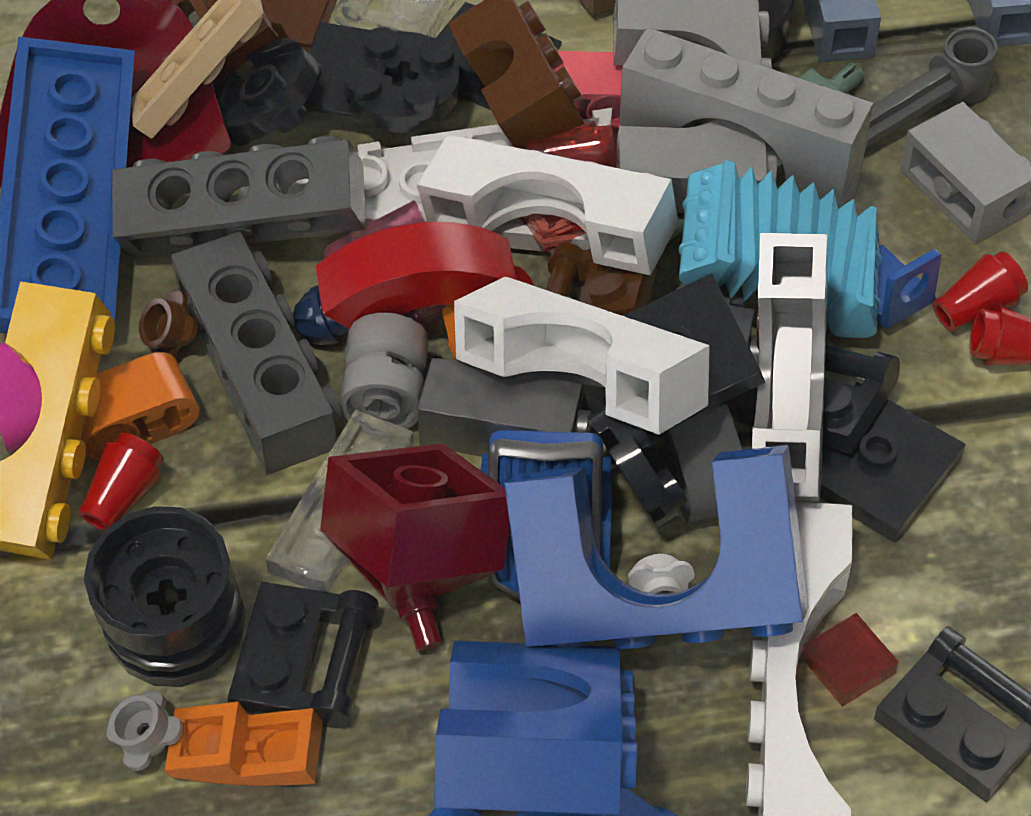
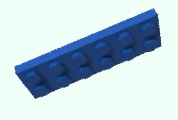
[0,37,135,333]

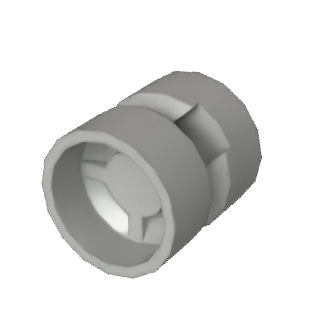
[340,312,429,432]

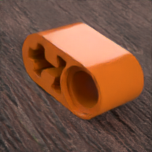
[81,352,200,460]

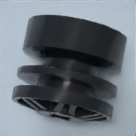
[84,506,246,686]

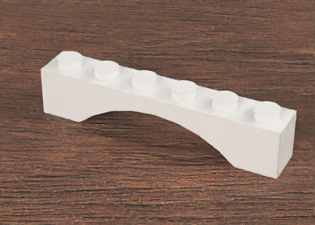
[746,501,852,816]

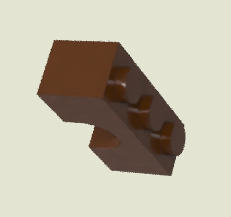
[448,0,585,152]

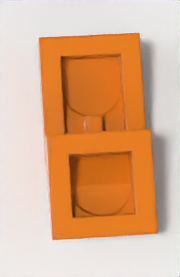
[164,702,323,786]

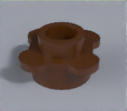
[139,290,198,358]

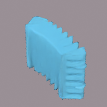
[678,159,882,338]

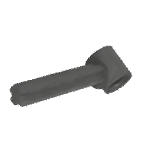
[865,27,997,149]

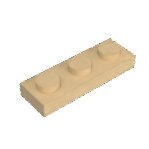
[131,0,263,139]

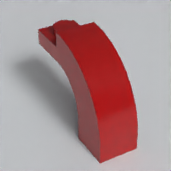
[316,222,534,329]

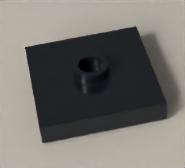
[623,274,766,437]
[821,382,966,543]

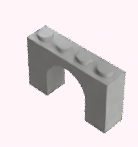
[613,0,777,213]
[619,27,873,209]

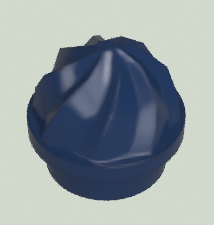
[293,285,349,345]

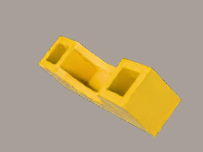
[0,281,115,560]

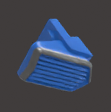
[481,430,611,599]

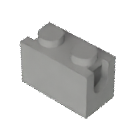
[900,102,1031,245]

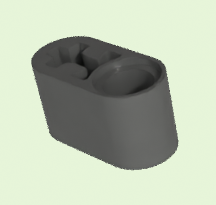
[660,402,742,523]

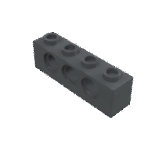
[112,136,366,259]
[171,231,343,475]

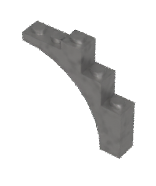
[417,284,759,457]

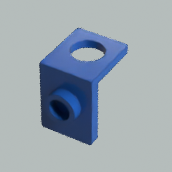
[876,245,942,330]

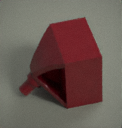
[320,443,510,652]

